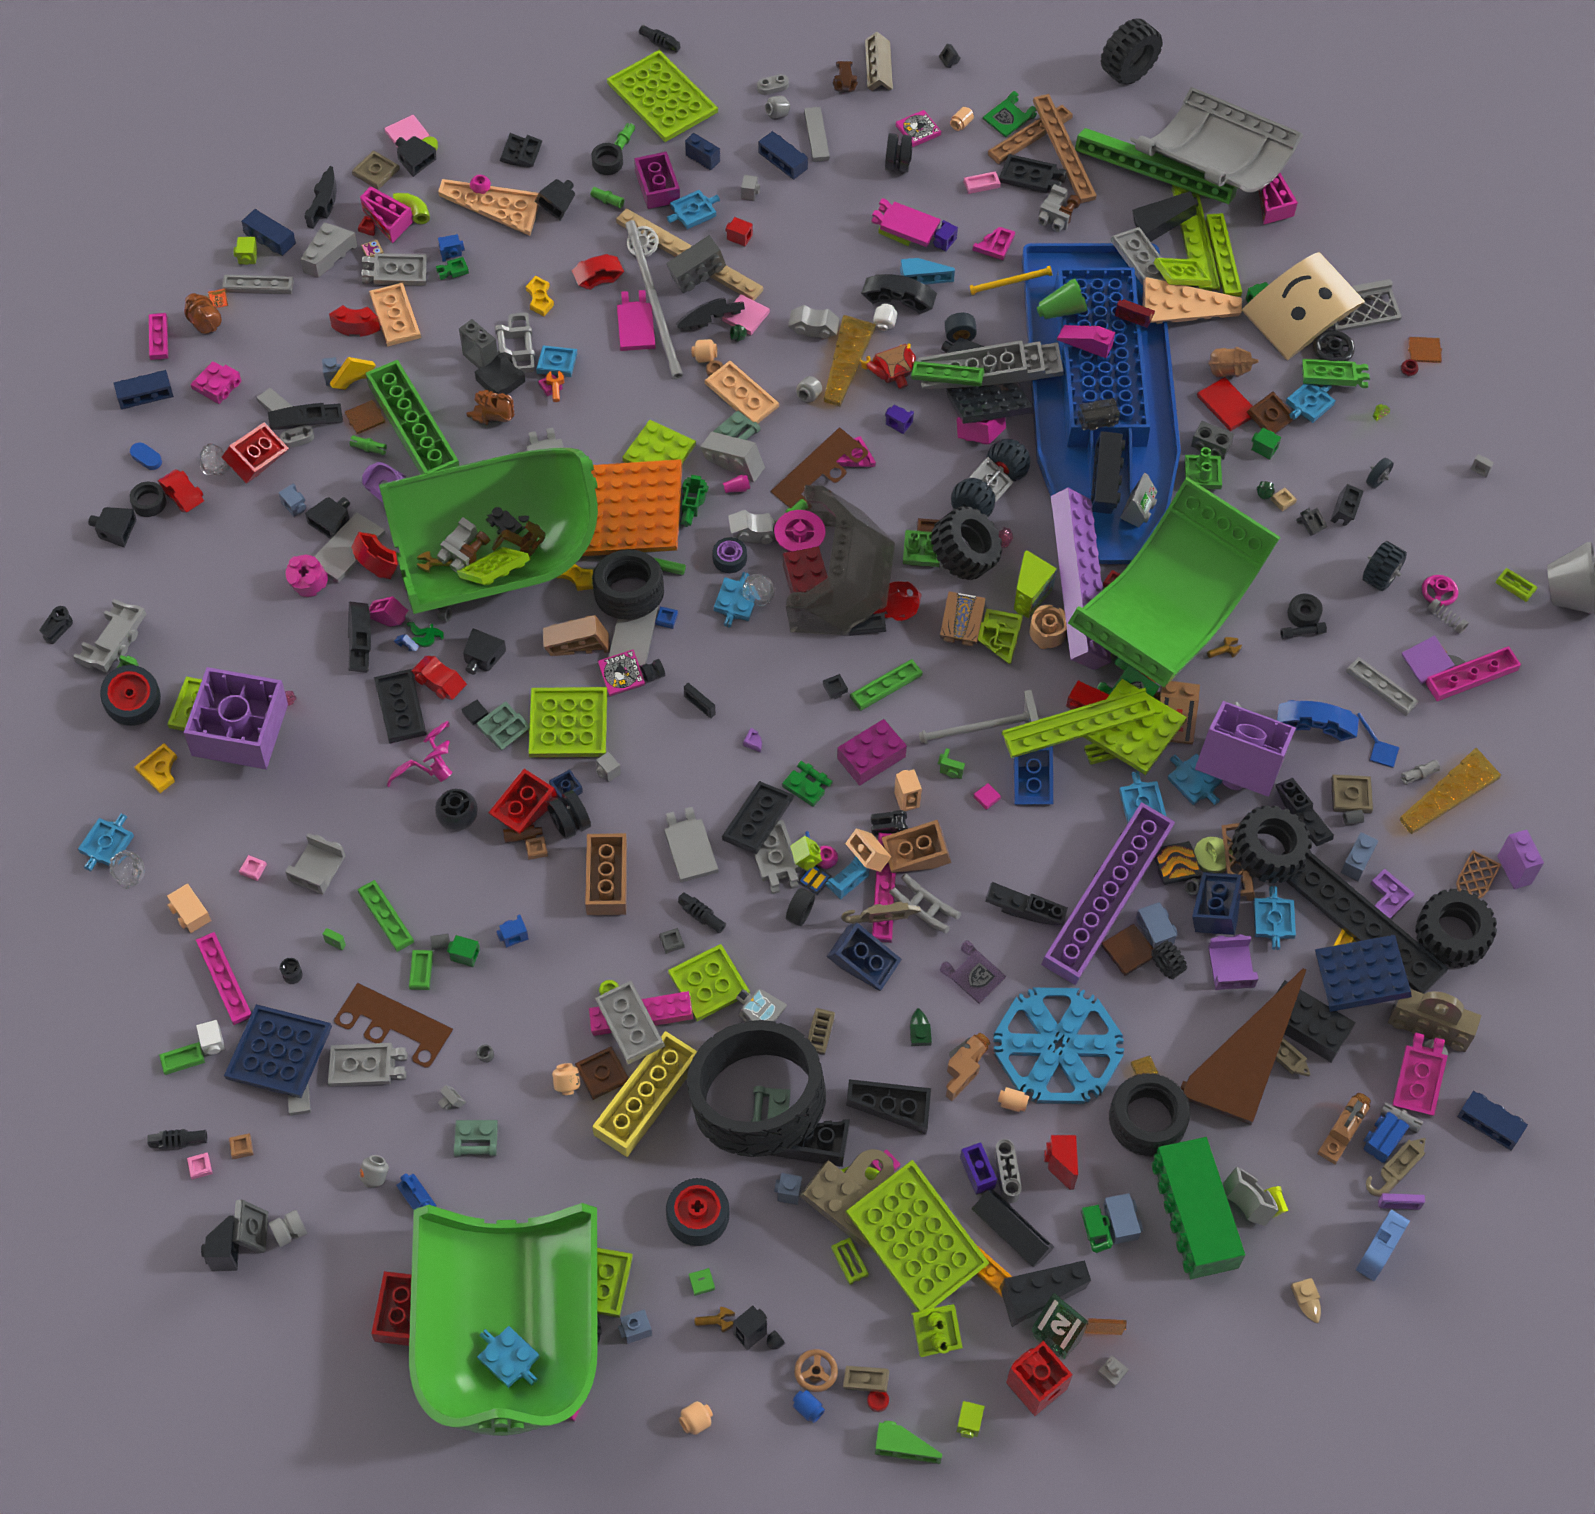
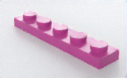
[196,932,252,1025]

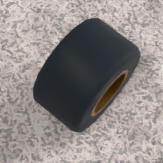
[945,312,977,343]

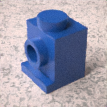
[438,234,465,262]
[496,915,529,948]

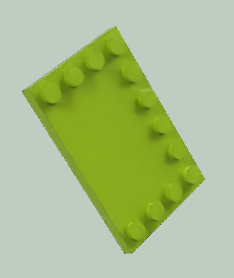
[607,50,718,142]
[845,1160,990,1311]

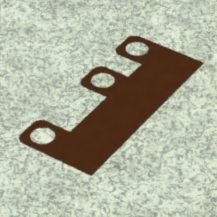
[770,427,868,511]
[334,983,453,1068]

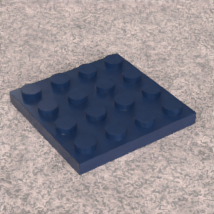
[1315,935,1412,1012]
[224,1004,332,1098]

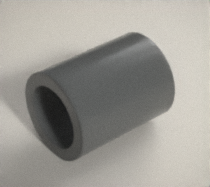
[1343,809,1364,825]
[430,933,450,950]

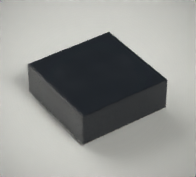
[462,700,488,725]

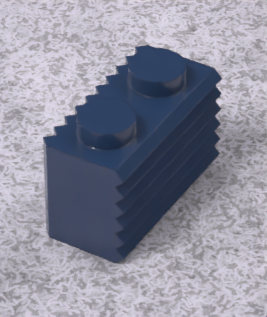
[685,133,721,170]

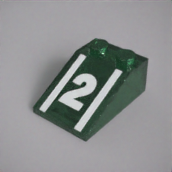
[1032,1293,1088,1359]

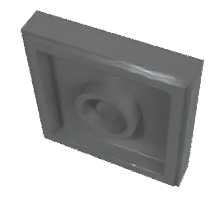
[232,1199,269,1253]

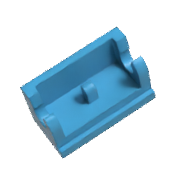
[826,857,870,900]

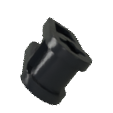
[39,606,73,644]
[870,810,908,836]

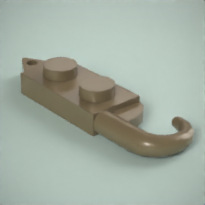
[841,902,921,924]
[1275,1038,1310,1077]
[1366,1138,1426,1197]

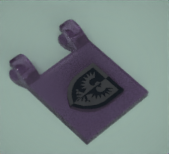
[940,940,1006,1004]

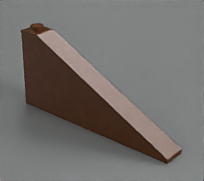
[1181,968,1306,1125]

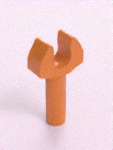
[546,371,564,402]

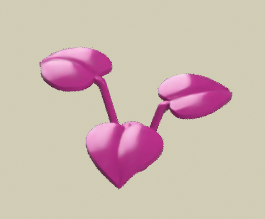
[387,721,452,787]

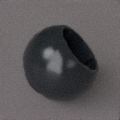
[435,788,478,831]

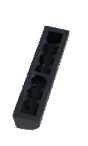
[972,1189,1054,1267]

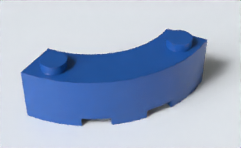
[1277,700,1359,741]

